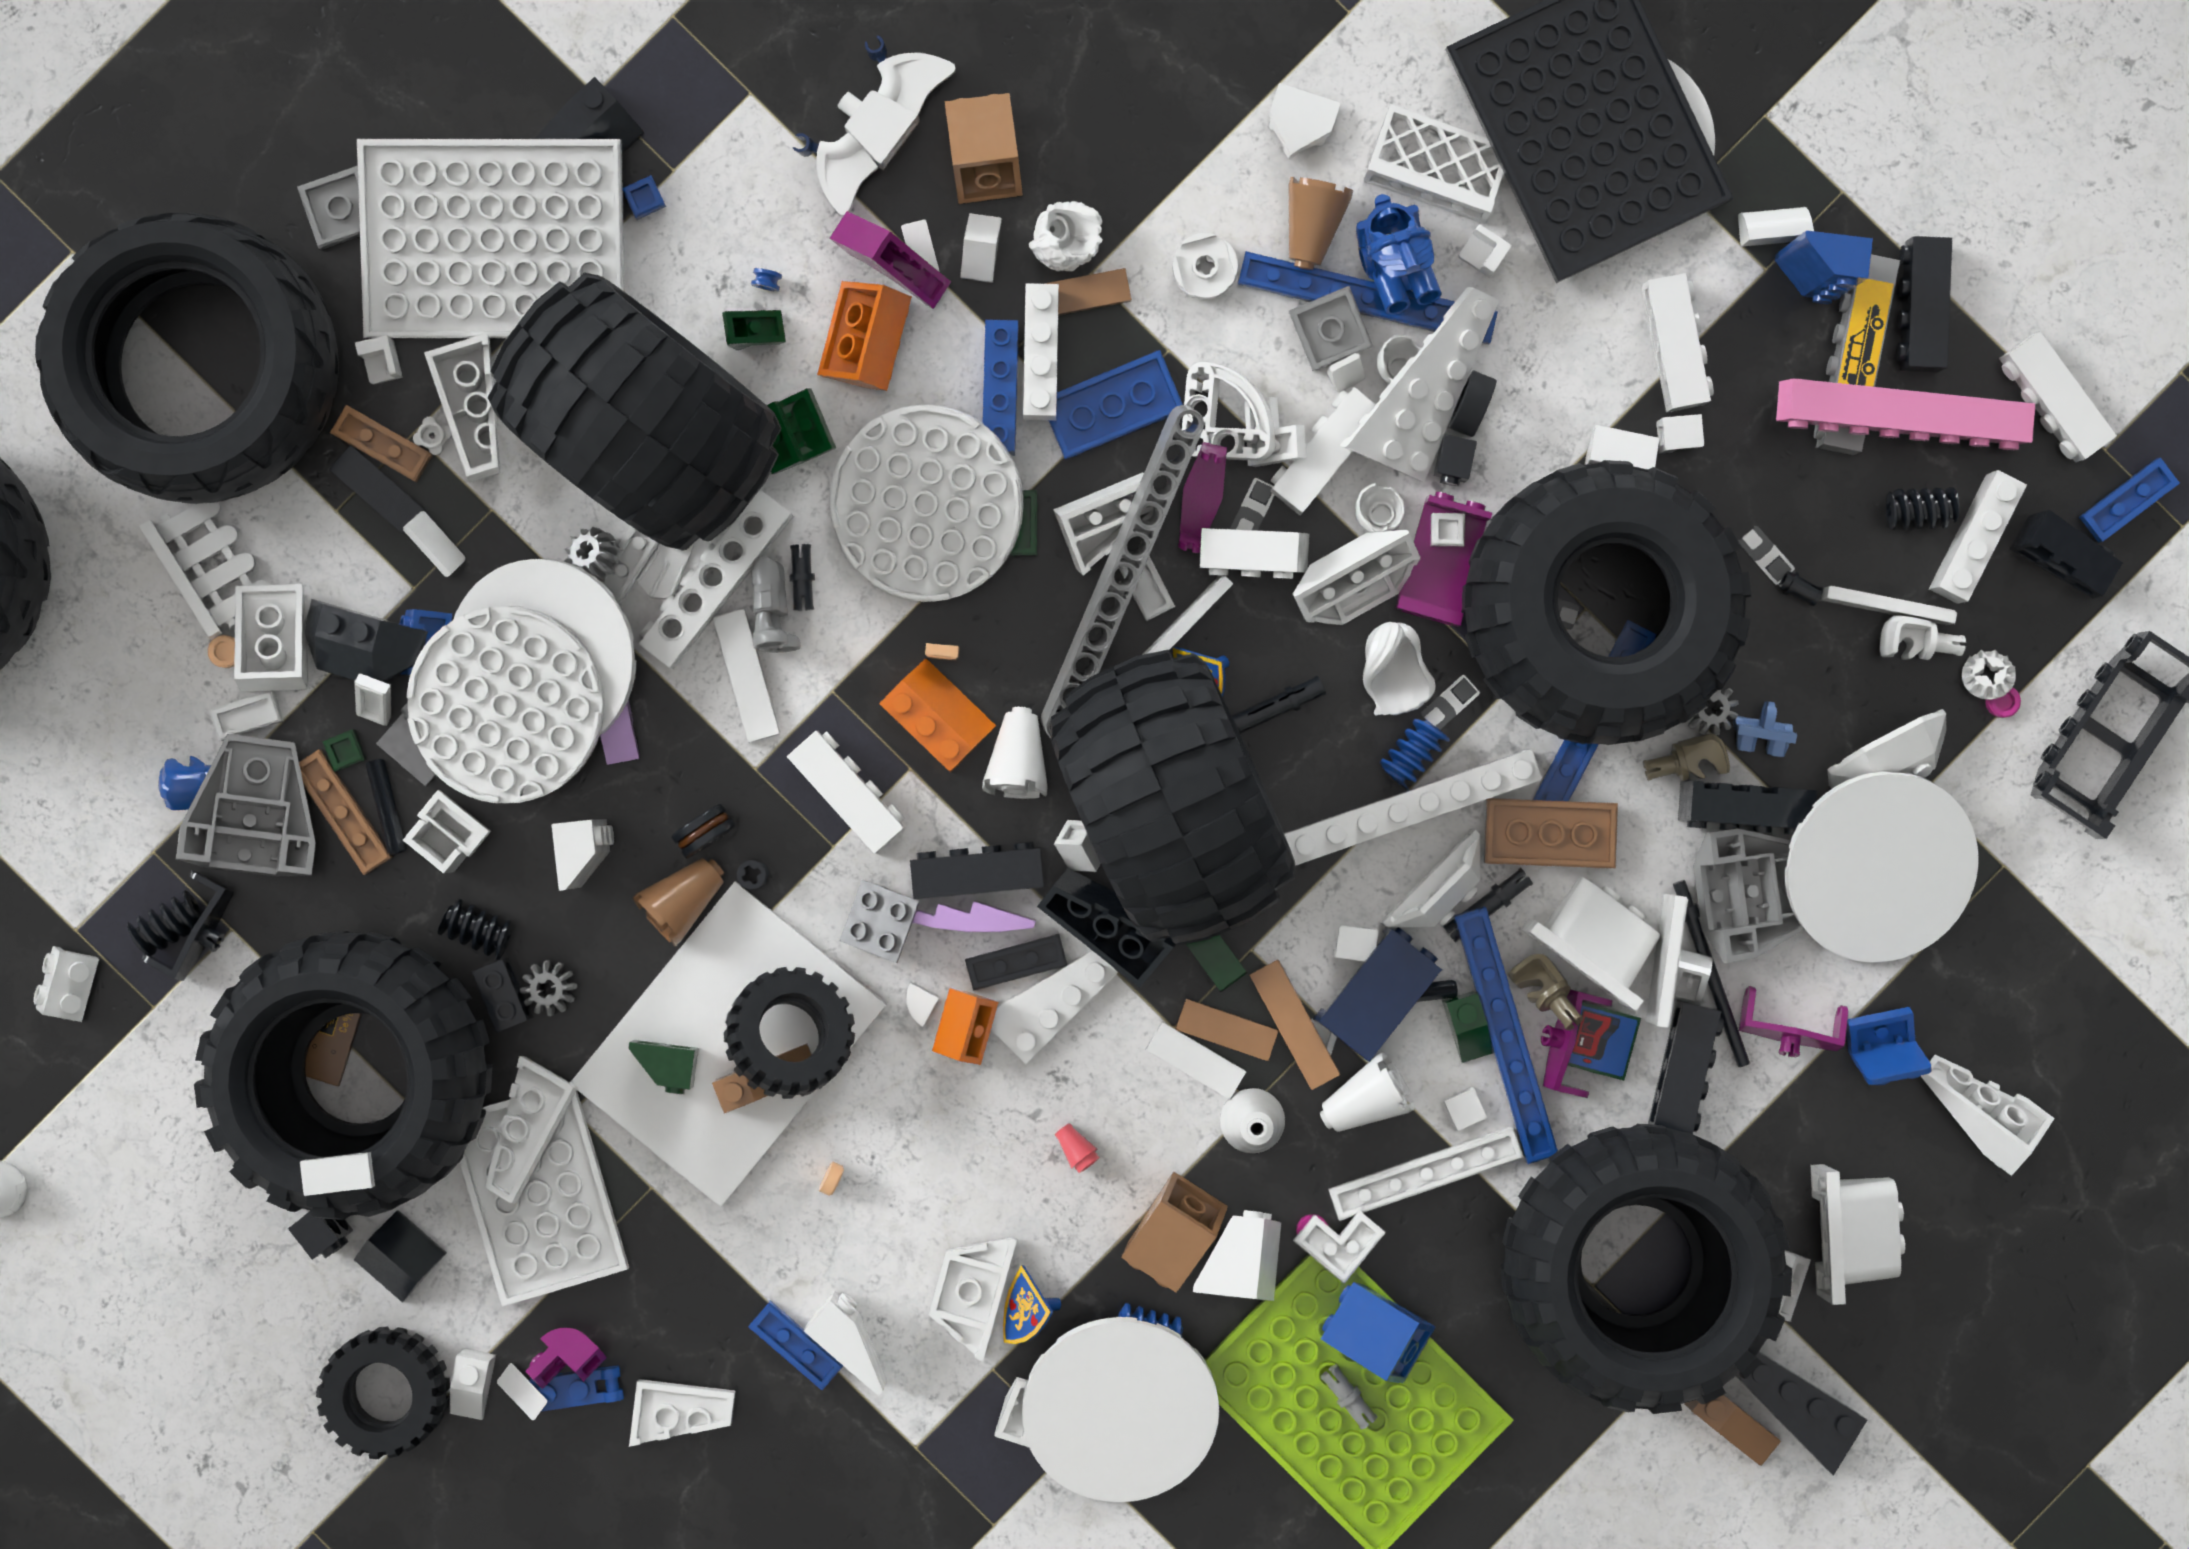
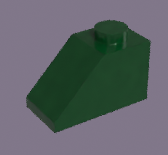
[1442,991,1493,1063]
[628,1040,699,1094]

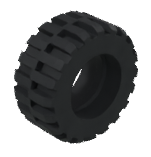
[724,967,855,1099]
[316,1326,450,1459]

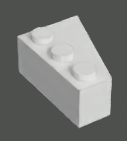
[1053,472,1155,576]
[1200,528,1309,579]

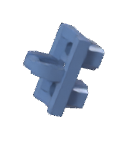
[1733,701,1797,757]

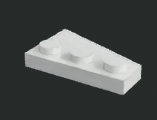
[629,1379,736,1447]

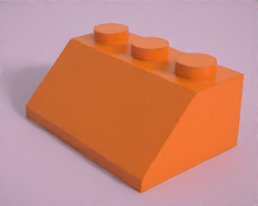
[817,281,912,391]
[879,658,996,772]

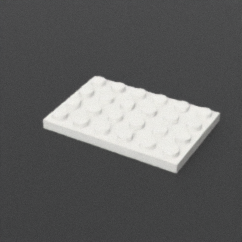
[459,1081,629,1307]

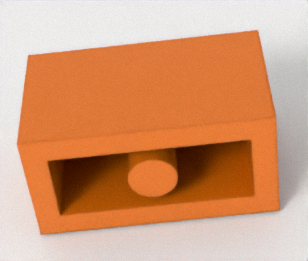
[932,988,999,1065]

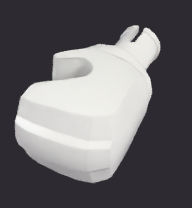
[1880,615,1966,660]

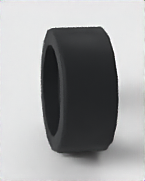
[1449,371,1497,437]

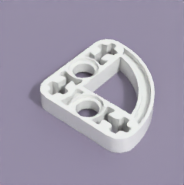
[1182,362,1275,461]

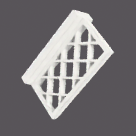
[1363,104,1504,224]

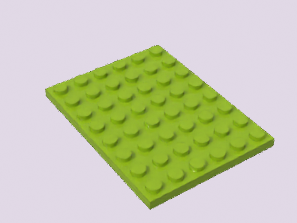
[1204,1254,1514,1549]

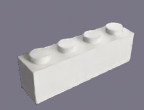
[1642,273,1714,413]
[1023,284,1059,421]
[1999,331,2117,463]
[1270,387,1376,515]
[1929,470,2027,604]
[787,730,905,854]

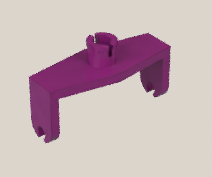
[1178,442,1227,553]
[1739,986,1848,1057]
[1541,989,1613,1098]

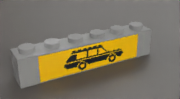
[1814,254,1900,455]

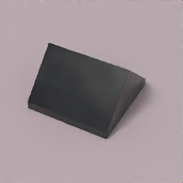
[354,1210,447,1303]

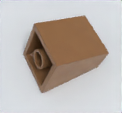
[945,93,1023,204]
[1121,1171,1228,1293]

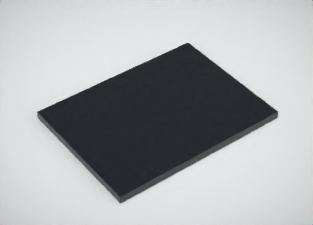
[1445,0,1734,284]

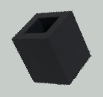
[1433,434,1477,486]

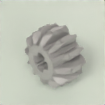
[564,527,622,582]
[1688,688,1739,735]
[520,960,577,1016]

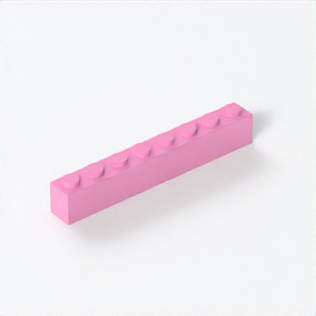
[1776,378,2035,450]

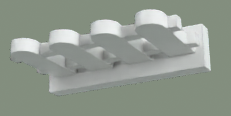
[139,502,270,641]

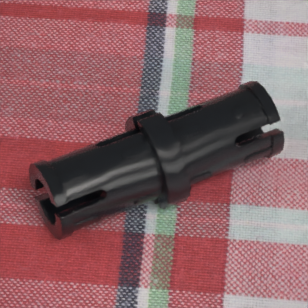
[789,544,815,611]

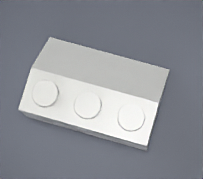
[552,819,614,891]

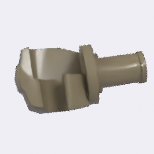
[1643,734,1730,781]
[1508,954,1583,1031]

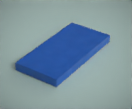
[1048,350,1183,460]

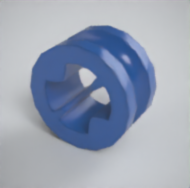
[751,268,782,292]

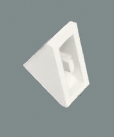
[960,213,1002,283]
[1674,949,1713,1006]

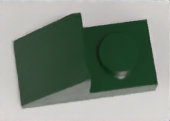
[722,310,786,350]

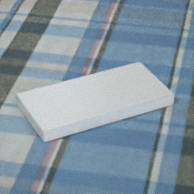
[1646,894,1688,1028]

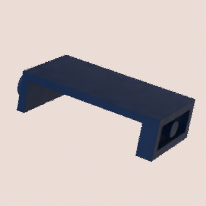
[1314,927,1442,1062]

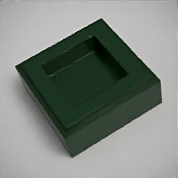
[322,729,367,772]

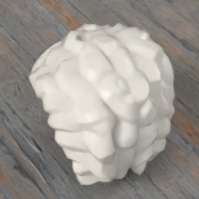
[1029,201,1103,272]

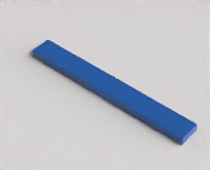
[1238,251,1498,345]
[1532,620,1656,801]
[1454,906,1558,1164]

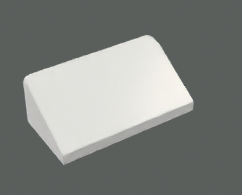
[403,511,466,577]

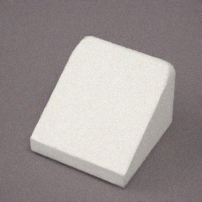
[1327,353,1365,392]

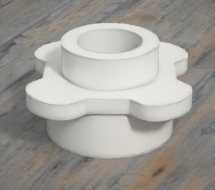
[413,417,452,455]

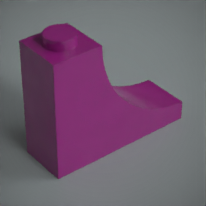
[829,211,951,309]

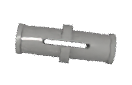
[1320,1364,1377,1430]

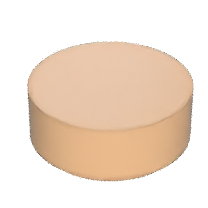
[208,635,235,668]
[819,1161,844,1196]

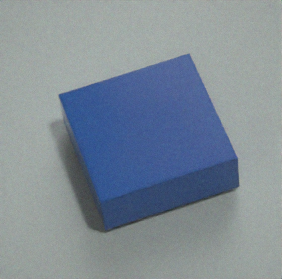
[622,175,666,220]

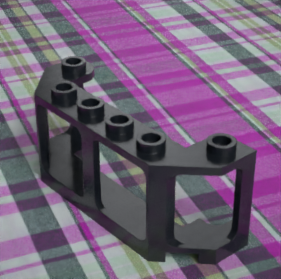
[2031,631,2189,839]

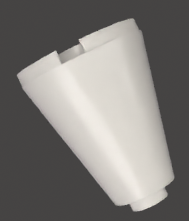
[982,707,1048,799]
[1320,1052,1415,1132]
[1220,1088,1285,1153]

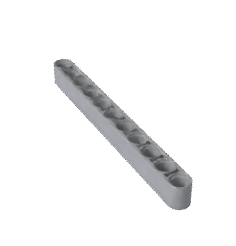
[1040,405,1204,738]

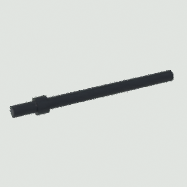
[1673,880,1750,1067]

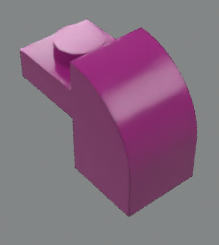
[525,1328,607,1389]

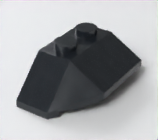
[305,599,428,682]

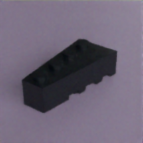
[1678,781,1817,835]
[1037,868,1177,988]
[1735,1351,1868,1476]

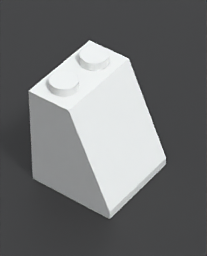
[1193,1210,1281,1301]

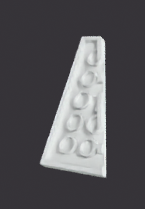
[1340,287,1499,482]

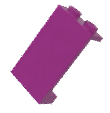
[1394,492,1492,627]

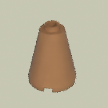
[1288,177,1353,270]
[632,858,724,946]

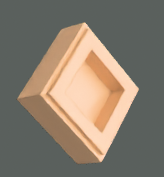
[925,643,960,660]

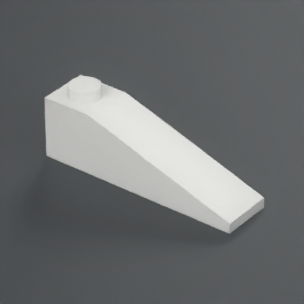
[1921,1055,2055,1176]

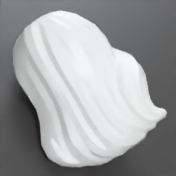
[1363,622,1436,715]

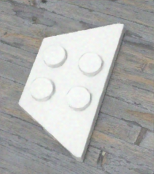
[928,1237,1017,1361]

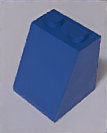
[1321,1282,1436,1384]

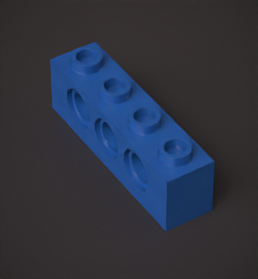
[983,320,1019,456]

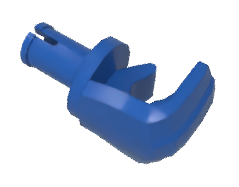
[158,756,211,810]

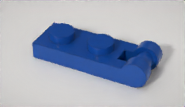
[528,1366,624,1412]

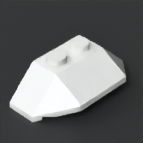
[1293,530,1420,625]
[1827,709,1947,789]
[1380,830,1480,927]

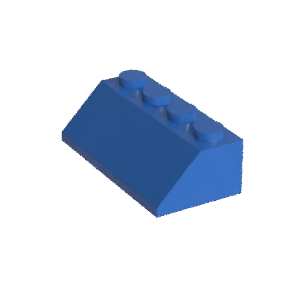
[1775,230,1873,304]

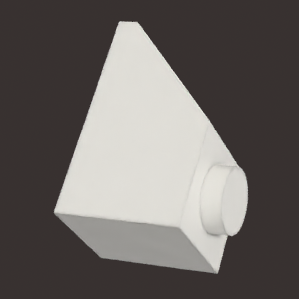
[450,1349,496,1420]

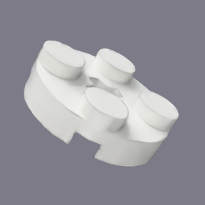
[1172,233,1238,300]

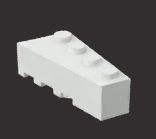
[424,333,500,483]

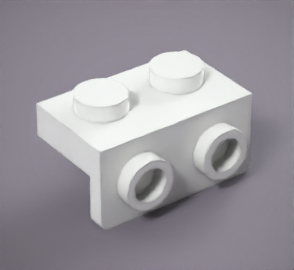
[34,946,99,1022]

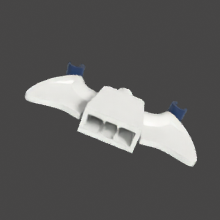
[792,36,956,216]

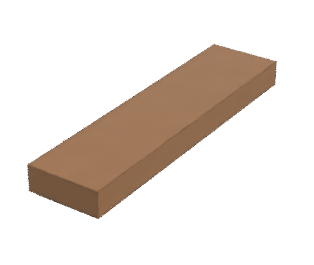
[299,749,393,876]
[1250,960,1341,1090]

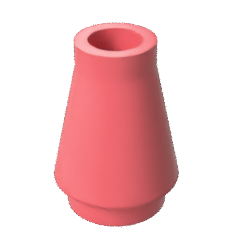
[1054,1123,1100,1173]

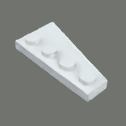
[991,951,1118,1064]
[484,1056,578,1204]

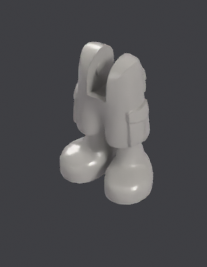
[751,557,801,653]

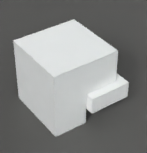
[403,790,491,873]

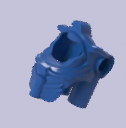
[1356,194,1442,315]

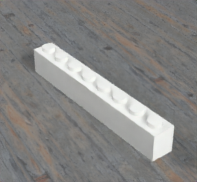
[1284,749,1543,866]

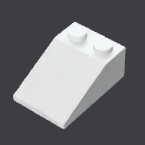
[234,584,308,692]
[804,1291,887,1396]

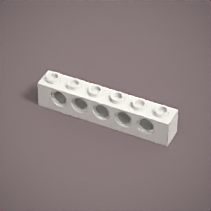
[639,490,794,669]

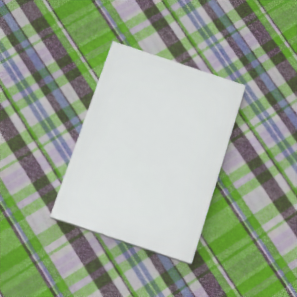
[357,139,625,338]
[572,881,887,1207]

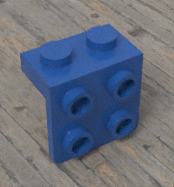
[1846,1007,1932,1085]

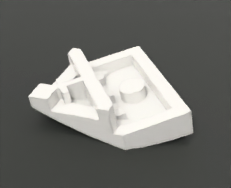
[1269,83,1341,159]

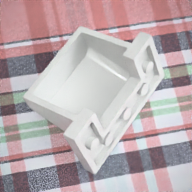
[1521,877,1661,1011]
[1810,1164,1905,1305]

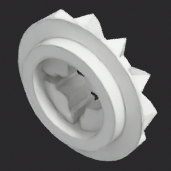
[1962,649,2016,700]

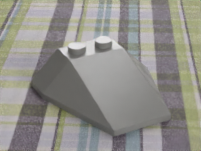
[176,734,316,876]
[1693,828,1804,963]

